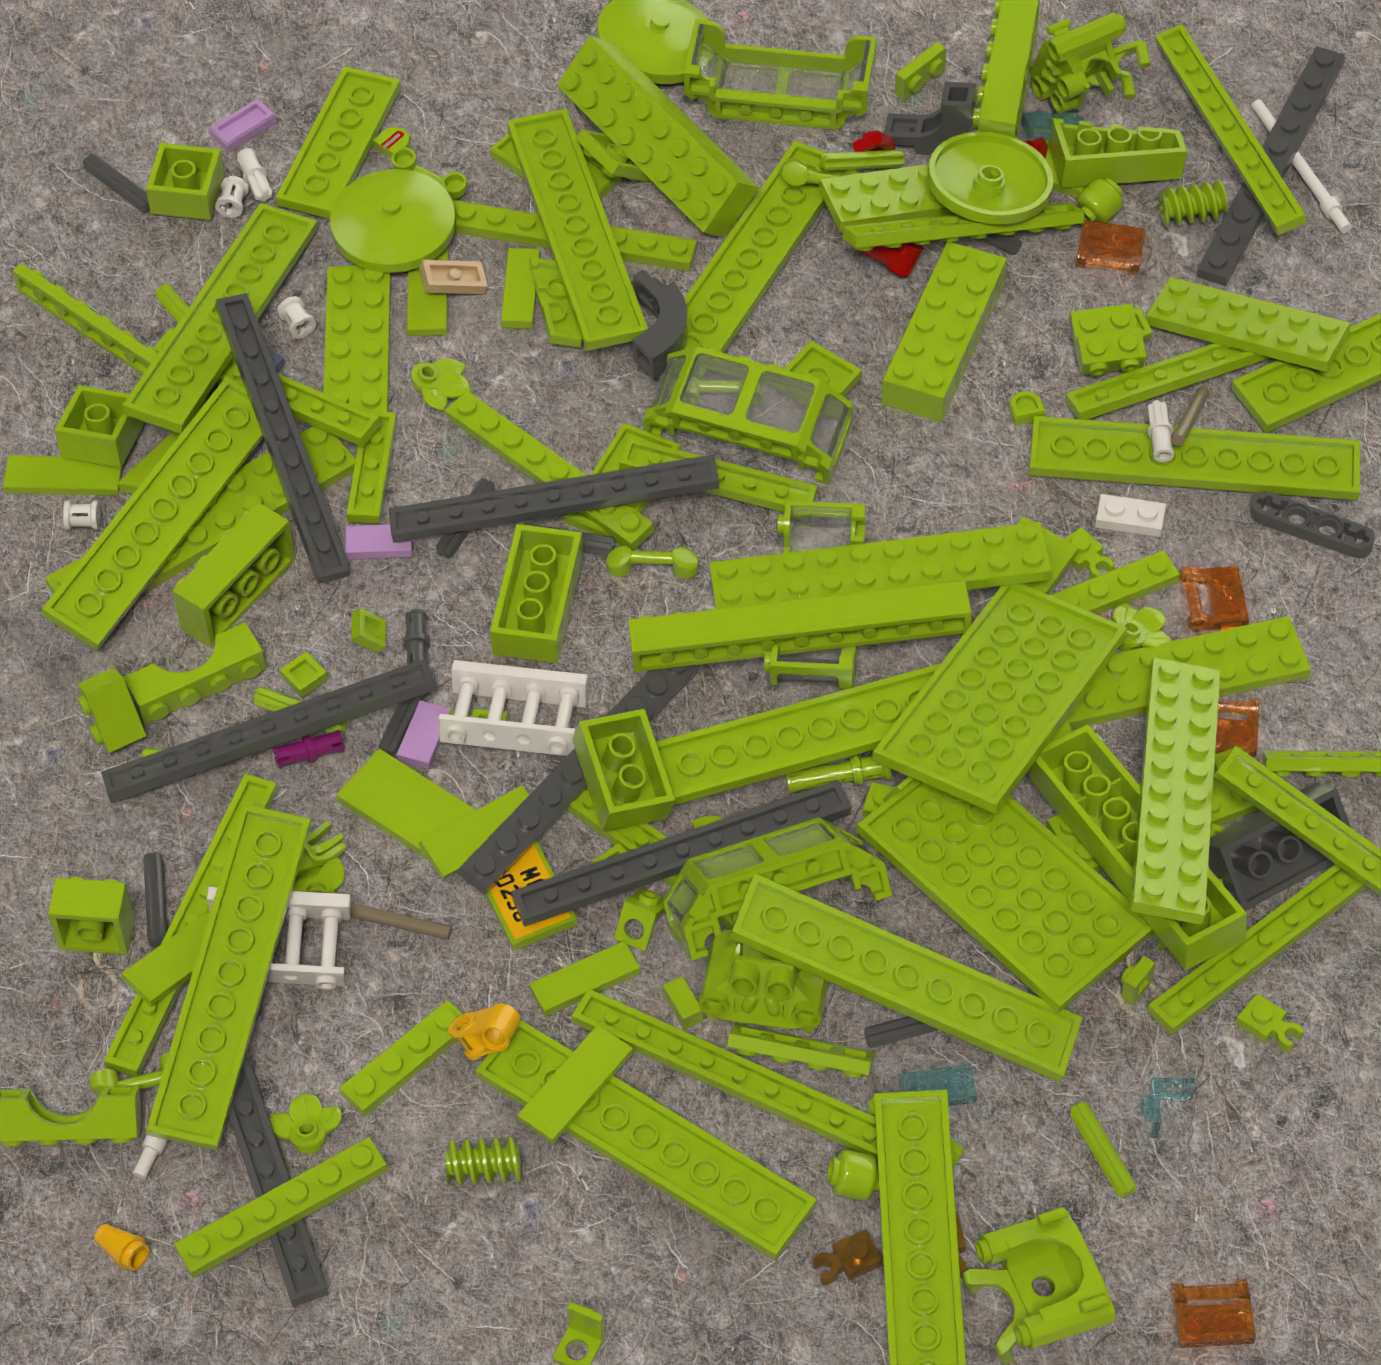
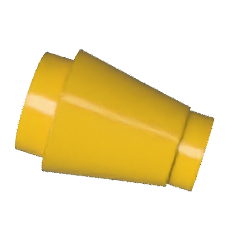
[94,1224,150,1271]

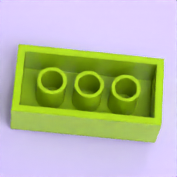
[172,502,296,649]
[490,524,584,663]

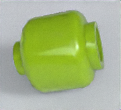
[1077,178,1124,225]
[826,1150,879,1201]

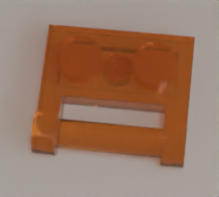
[1076,220,1146,275]
[1179,566,1249,632]
[1215,698,1259,757]
[1171,1279,1256,1348]

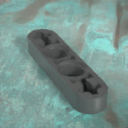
[1250,491,1375,559]

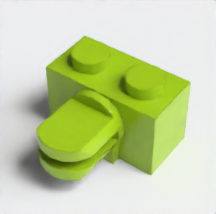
[76,667,146,753]

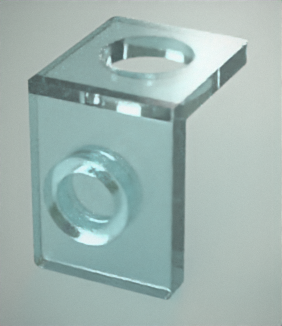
[1143,1078,1196,1138]

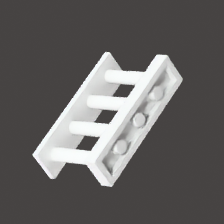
[439,660,588,756]
[207,887,351,990]

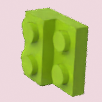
[1069,303,1147,376]

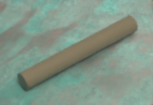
[1171,386,1210,446]
[351,903,452,940]

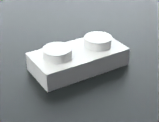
[1095,494,1166,537]

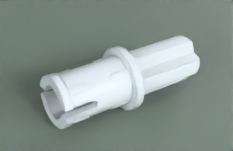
[237,148,272,203]
[1147,400,1174,462]

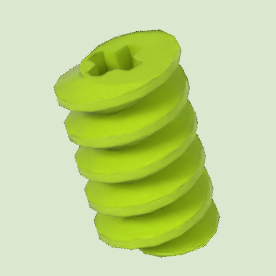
[1159,181,1228,228]
[445,1136,521,1186]

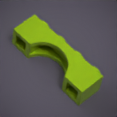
[123,622,266,725]
[0,1085,142,1146]

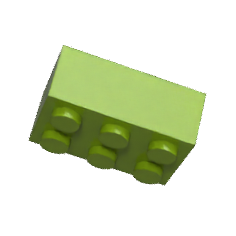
[572,709,676,832]

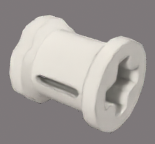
[215,176,249,218]
[277,296,316,339]
[63,500,101,530]

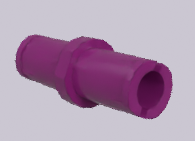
[273,730,345,768]

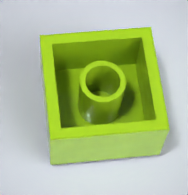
[146,143,225,220]
[55,385,145,468]
[48,876,135,955]

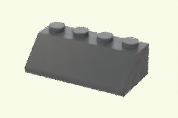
[1208,782,1351,911]

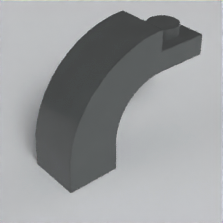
[884,82,977,154]
[633,269,688,379]

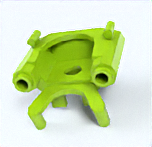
[1030,12,1151,114]
[698,911,829,1032]
[962,1207,1116,1364]

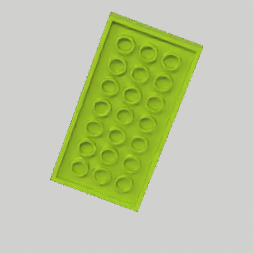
[873,584,1128,814]
[856,779,1155,1013]

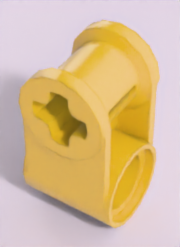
[448,1003,520,1060]

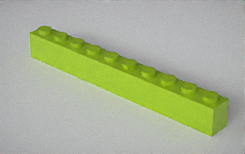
[628,580,971,672]

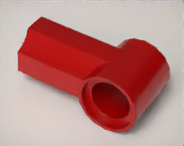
[856,242,924,277]

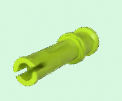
[785,755,892,794]

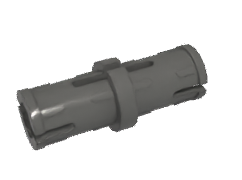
[403,609,430,665]

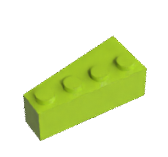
[1048,118,1187,188]

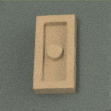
[419,260,488,294]

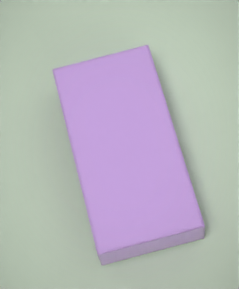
[209,98,277,153]
[345,524,412,560]
[396,700,452,769]

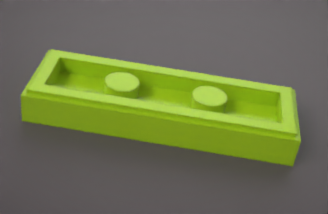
[501,248,540,329]
[529,941,641,1017]

